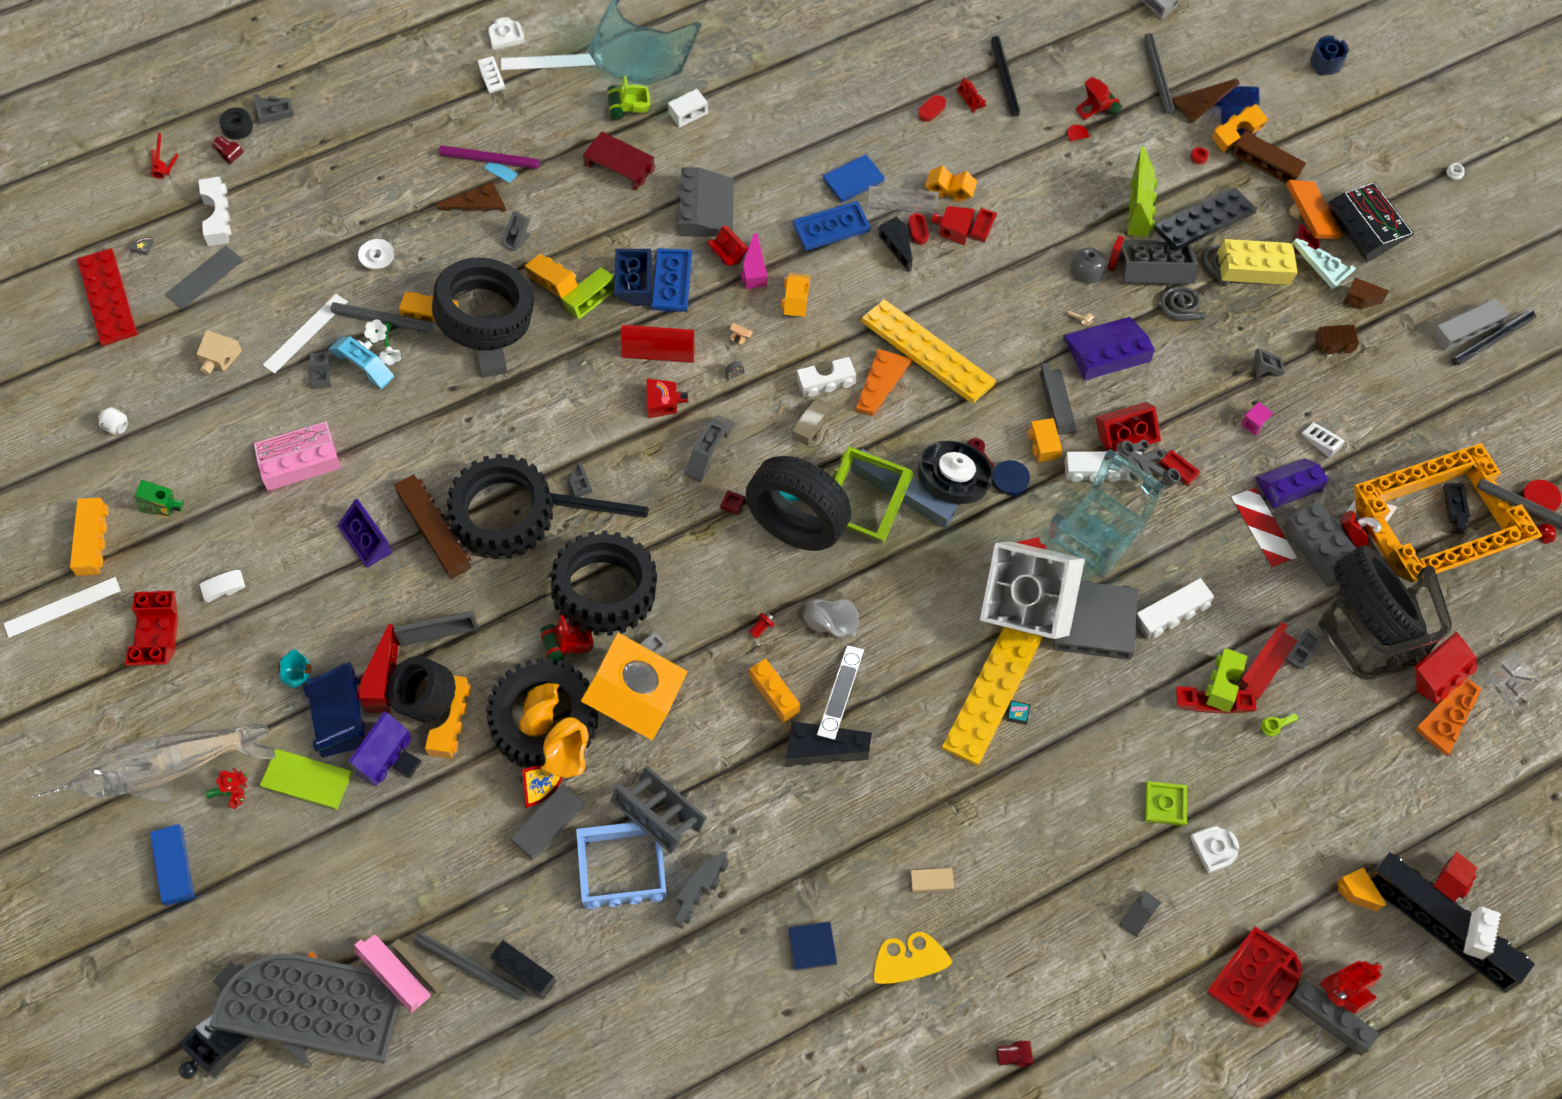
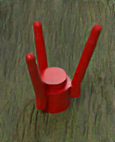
[150,132,179,179]

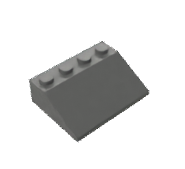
[679,167,734,237]
[1120,239,1198,285]

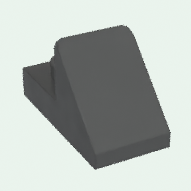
[501,211,531,251]
[1253,348,1285,378]
[1119,890,1161,937]

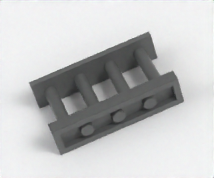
[610,766,707,854]

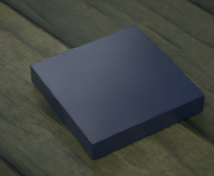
[789,922,837,971]

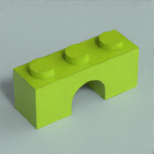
[1205,648,1248,713]

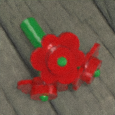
[206,767,248,809]

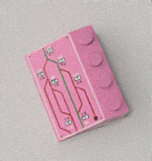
[254,421,341,491]

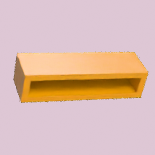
[70,497,109,576]

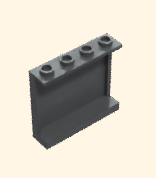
[1053,581,1138,660]

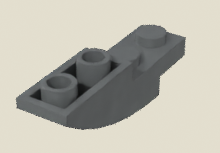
[675,851,729,929]

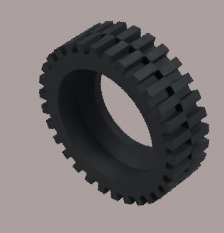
[486,658,599,768]

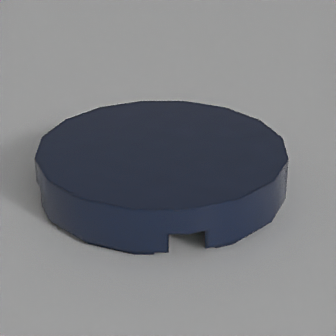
[992,460,1030,496]

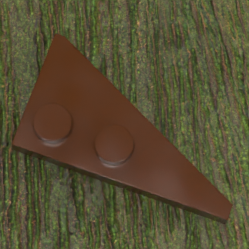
[1172,78,1240,123]
[436,182,506,212]

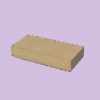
[910,868,954,892]

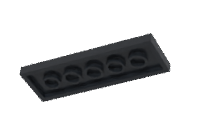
[1153,187,1257,251]

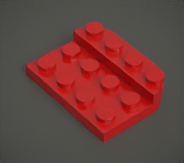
[1207,926,1302,1028]

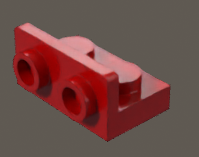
[707,225,748,266]

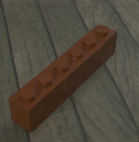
[394,474,471,579]

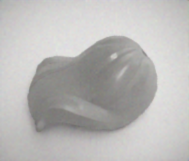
[804,599,859,637]

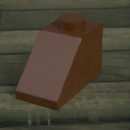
[1343,277,1389,310]

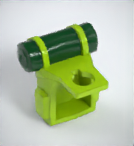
[607,76,650,121]

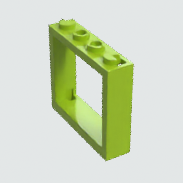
[833,447,913,543]

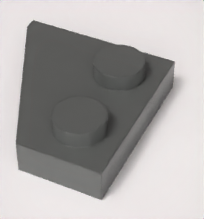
[253,94,294,124]

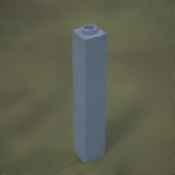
[851,449,957,528]

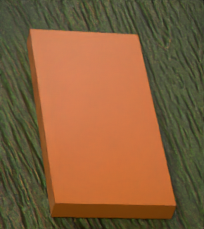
[1286,180,1343,239]

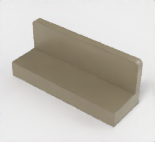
[392,939,444,1006]

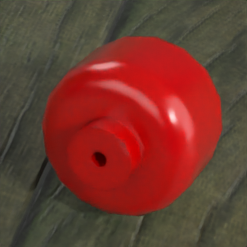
[1537,524,1556,544]

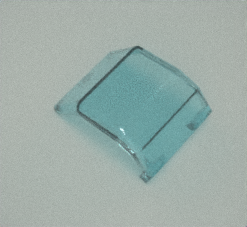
[587,0,702,85]

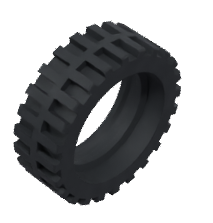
[447,454,553,559]
[551,531,657,636]

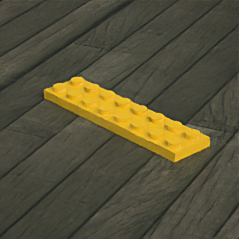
[861,299,996,404]
[942,627,1044,767]

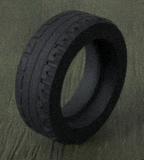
[432,257,534,350]
[746,456,851,551]
[1333,546,1427,651]

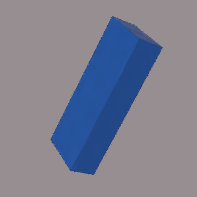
[150,824,195,906]

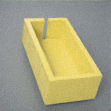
[1218,239,1298,285]

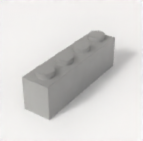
[1432,299,1509,352]

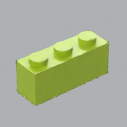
[561,267,615,320]

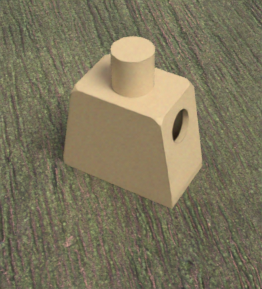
[197,330,242,375]

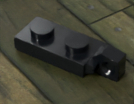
[1443,483,1470,534]

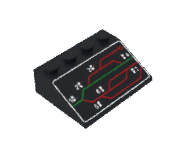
[1328,182,1414,263]

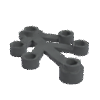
[1117,440,1181,490]

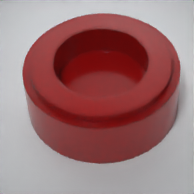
[1190,147,1209,164]

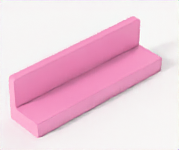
[354,935,431,1013]

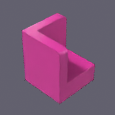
[1241,402,1273,436]

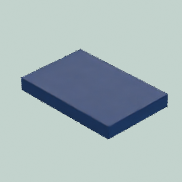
[823,154,885,203]

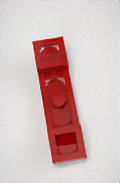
[1176,686,1256,713]

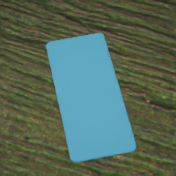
[484,162,518,183]

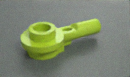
[1260,713,1298,737]

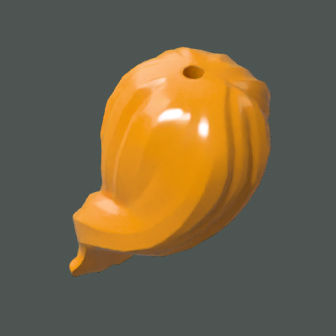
[519,683,559,737]
[541,717,589,778]

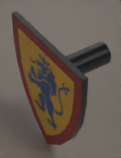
[520,765,564,808]

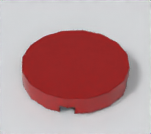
[1522,479,1562,512]

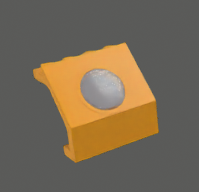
[581,633,688,740]

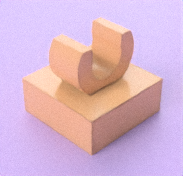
[730,323,753,344]

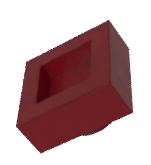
[720,490,745,515]

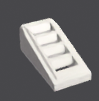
[478,56,505,93]
[1301,422,1345,458]

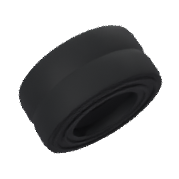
[219,107,253,140]

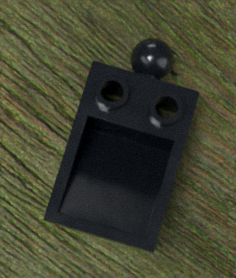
[178,1014,255,1079]

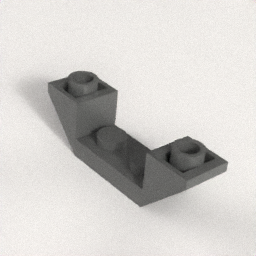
[685,415,735,482]

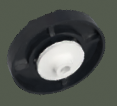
[917,441,994,505]

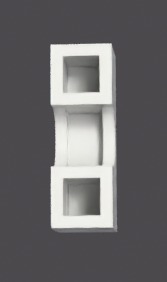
[797,357,856,398]

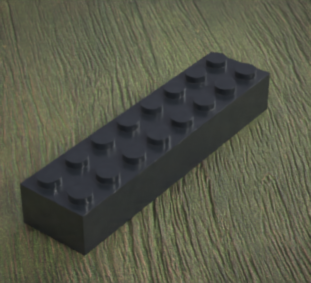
[1369,852,1535,993]

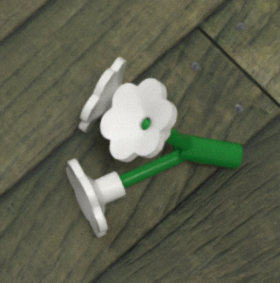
[356,319,401,365]

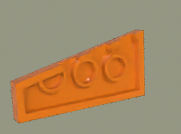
[856,349,913,416]
[1415,677,1482,757]

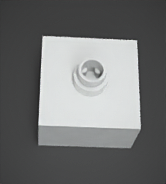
[980,542,1085,639]

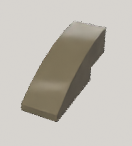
[792,398,834,446]

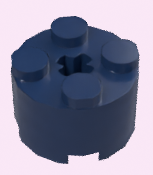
[1310,35,1349,75]

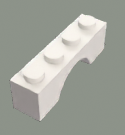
[199,177,232,246]

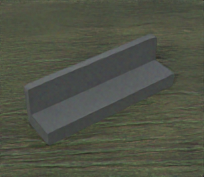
[1039,363,1077,435]

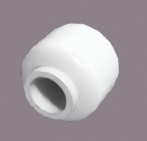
[98,407,128,435]

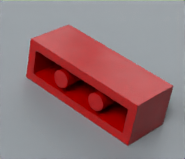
[1433,851,1478,902]

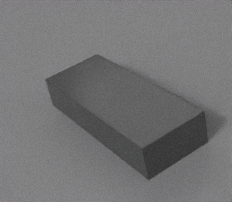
[476,313,508,378]
[511,784,584,860]

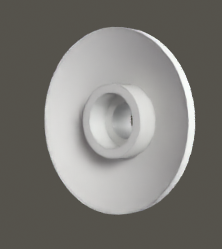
[358,239,394,269]

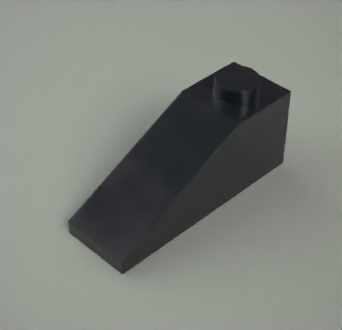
[879,216,913,272]

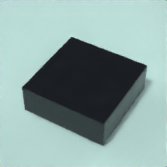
[392,750,422,778]

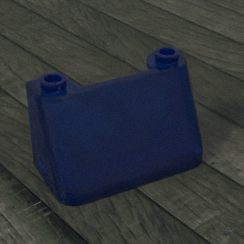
[303,662,366,758]

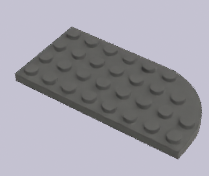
[209,954,401,1064]

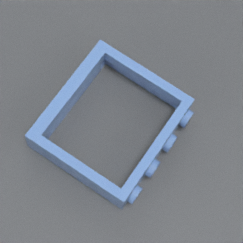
[576,822,667,909]

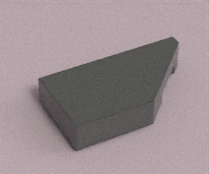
[568,461,593,497]

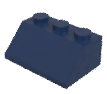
[614,248,652,305]

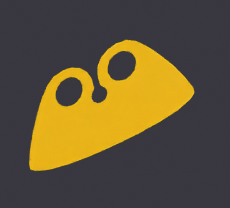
[874,932,952,984]

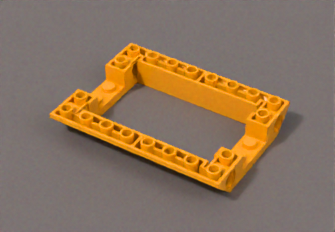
[1354,443,1542,583]

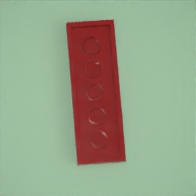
[77,248,138,346]

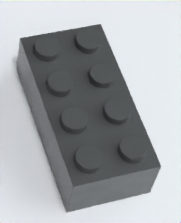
[1282,501,1356,587]

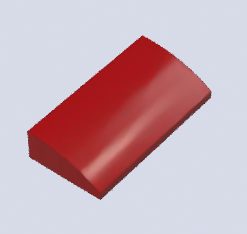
[621,325,695,363]

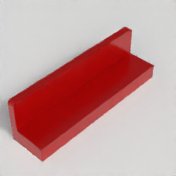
[1238,621,1297,700]

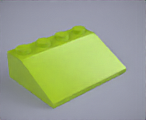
[1127,147,1157,237]

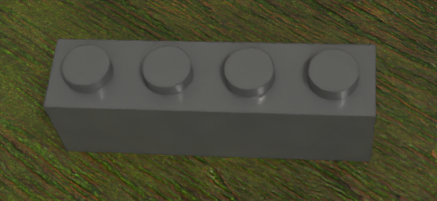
[1287,979,1380,1056]

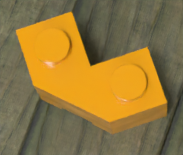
[925,165,977,202]
[781,273,811,317]

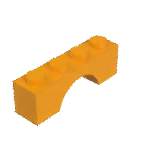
[425,676,472,759]

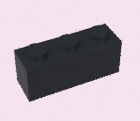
[490,940,556,1000]

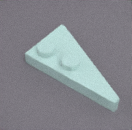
[1292,238,1356,289]

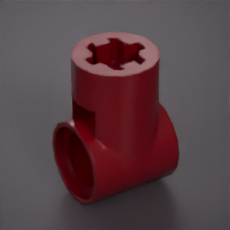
[212,136,244,164]
[996,1041,1034,1067]

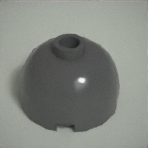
[1070,248,1106,284]

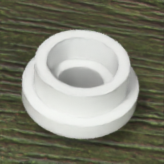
[1446,163,1464,180]

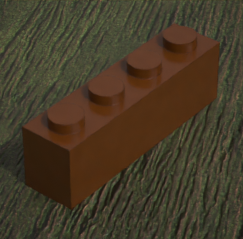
[1232,131,1306,184]

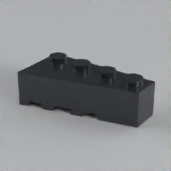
[786,721,872,767]

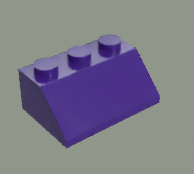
[1255,458,1329,509]
[348,711,411,787]

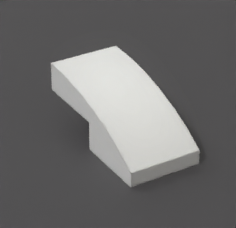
[200,570,245,602]

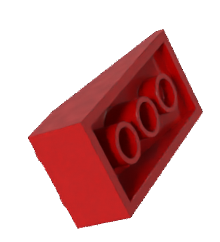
[357,624,399,713]

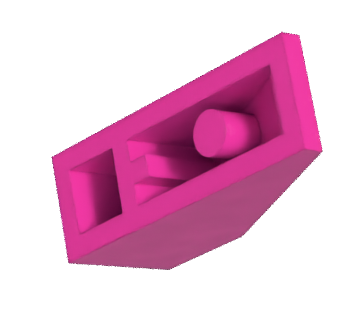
[740,233,767,289]

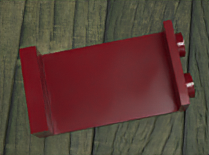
[583,131,655,191]

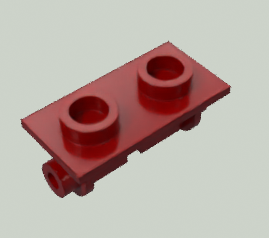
[956,77,986,113]

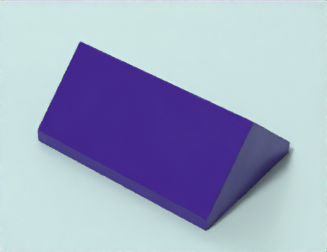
[337,499,392,567]

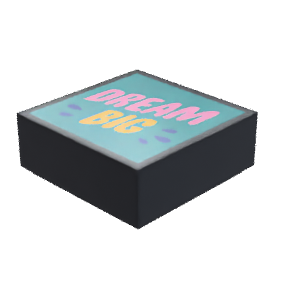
[1007,700,1030,725]

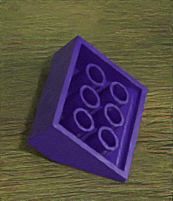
[1064,317,1155,381]

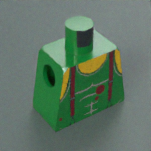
[135,480,184,517]

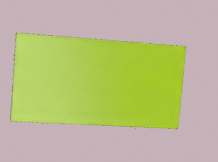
[260,749,353,810]

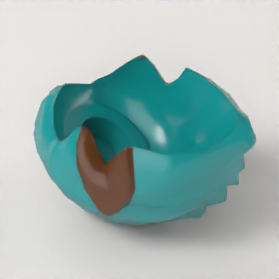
[277,649,312,688]

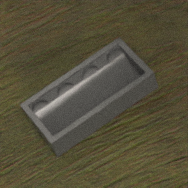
[394,610,479,646]

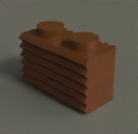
[1315,324,1359,355]

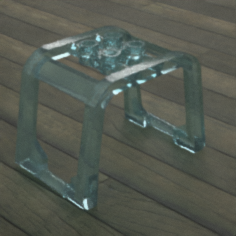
[1048,449,1165,578]

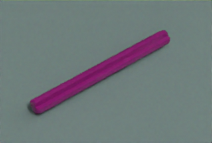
[439,145,540,169]

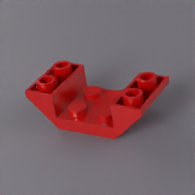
[125,591,178,666]

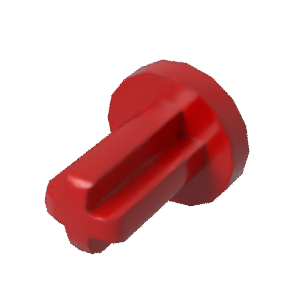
[749,612,775,639]

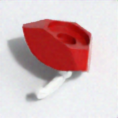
[1341,511,1381,548]

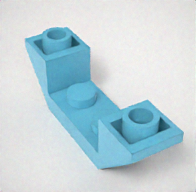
[328,337,394,389]

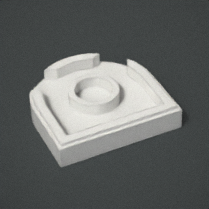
[488,18,525,49]
[1190,826,1239,874]

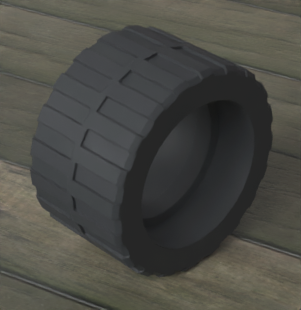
[387,656,456,723]

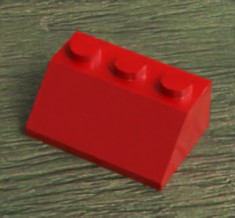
[1095,402,1161,452]
[1414,632,1477,704]

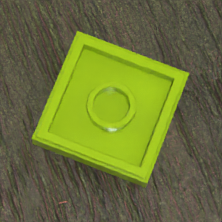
[1145,781,1187,826]

